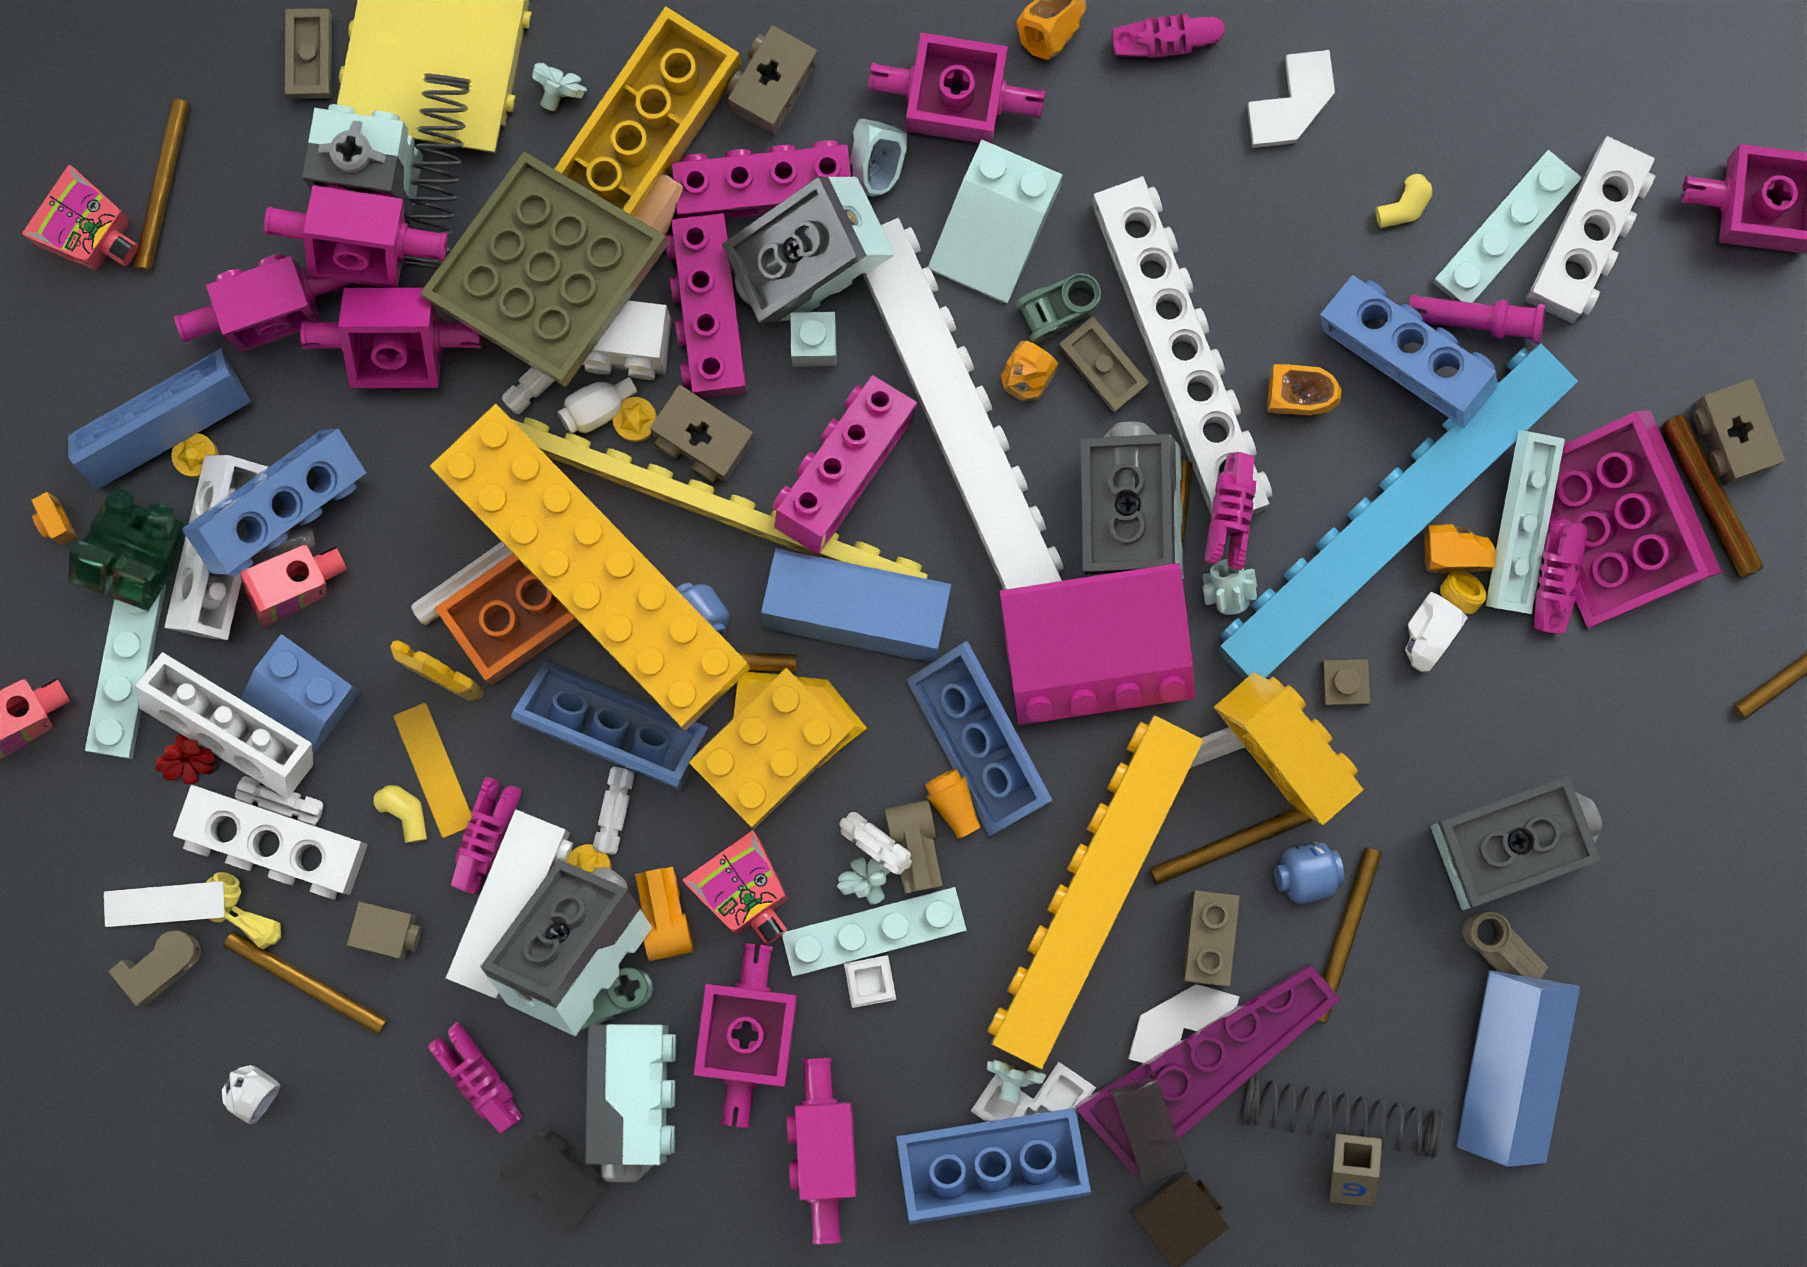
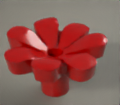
[155,734,215,785]

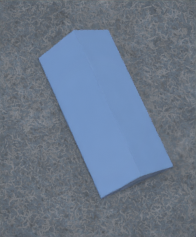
[68,348,251,490]
[761,548,952,663]
[906,641,1053,837]
[511,660,708,791]
[1456,970,1580,1167]
[896,1108,1091,1224]

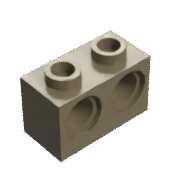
[1181,890,1240,987]

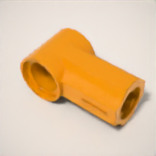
[635,867,694,962]

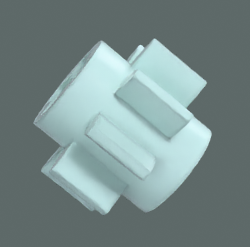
[1202,559,1257,615]

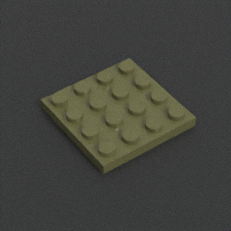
[420,152,669,387]

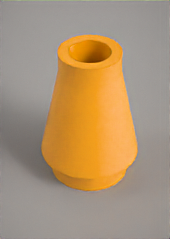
[925,769,981,839]

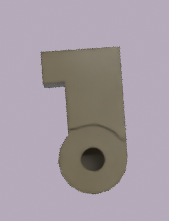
[108,930,201,1007]

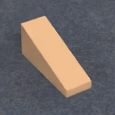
[635,174,684,262]

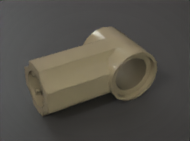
[885,800,943,894]
[1462,911,1549,979]

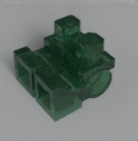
[68,487,185,612]

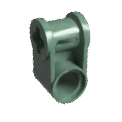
[1014,273,1101,344]
[579,968,654,1032]

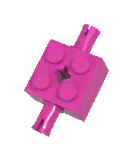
[868,33,1046,144]
[1681,144,1807,254]
[264,185,448,288]
[174,254,353,353]
[300,287,483,388]
[694,943,798,1128]
[787,1058,857,1244]

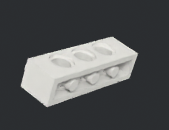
[1525,136,1655,324]
[164,455,268,640]
[135,652,313,799]
[173,785,368,900]

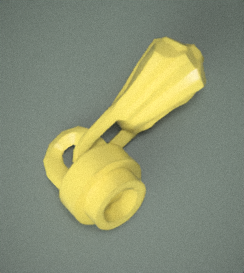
[206,872,281,950]

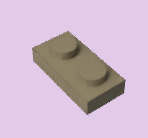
[285,8,332,99]
[1058,316,1149,414]

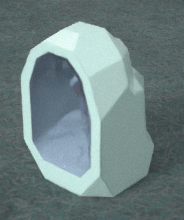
[850,119,907,197]

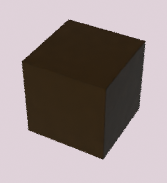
[1129,1170,1230,1267]

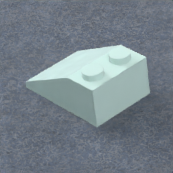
[928,140,1063,305]

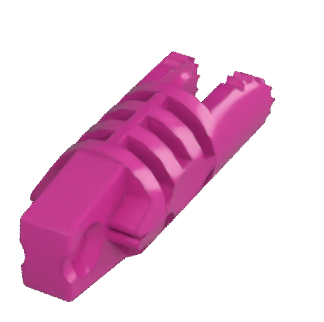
[1112,14,1226,58]
[1204,452,1256,571]
[1534,516,1588,634]
[451,777,522,895]
[428,1023,523,1134]

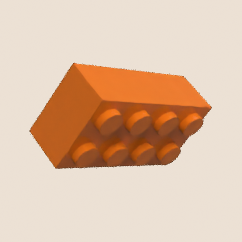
[435,553,581,686]

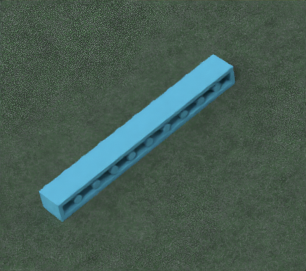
[1217,344,1578,680]

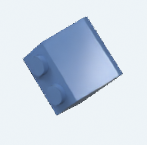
[240,634,361,755]

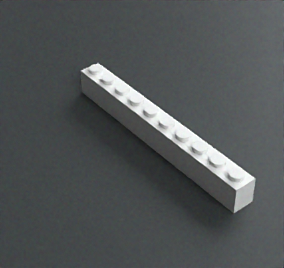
[862,218,1064,590]

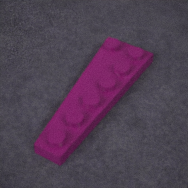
[1075,964,1341,1177]

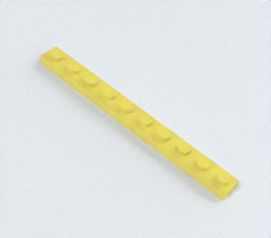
[511,417,928,579]

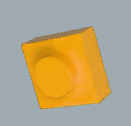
[31,492,78,545]

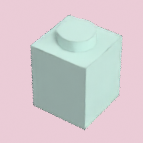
[790,312,837,367]

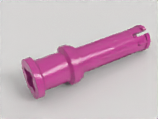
[1409,294,1546,344]

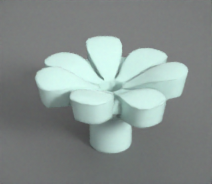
[532,63,587,111]
[837,857,891,904]
[987,1060,1046,1103]

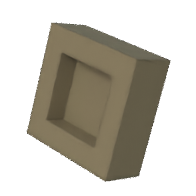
[1321,659,1370,707]

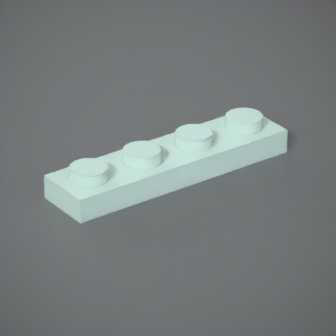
[1433,150,1582,303]
[1485,430,1565,614]
[85,576,166,759]
[782,887,967,977]

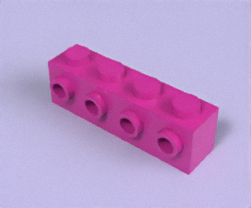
[672,140,851,220]
[665,213,747,400]
[772,375,917,555]

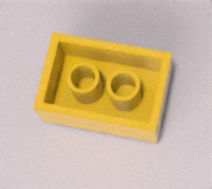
[689,668,851,829]
[1214,672,1364,825]

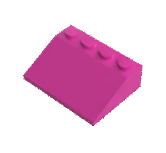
[1547,410,1722,628]
[1000,563,1195,725]

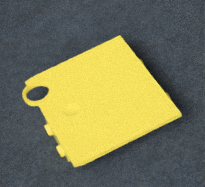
[337,0,532,153]

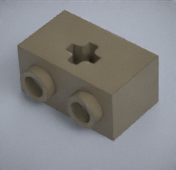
[726,25,819,136]
[1693,378,1785,486]
[650,385,755,483]

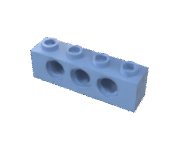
[1320,275,1497,428]
[182,428,366,576]

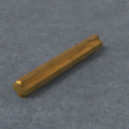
[1662,414,1763,577]

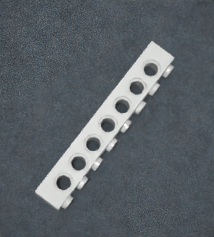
[1092,176,1272,519]

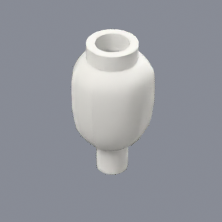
[557,377,637,434]

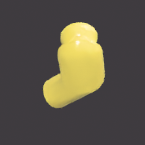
[1375,174,1432,228]
[373,785,427,843]

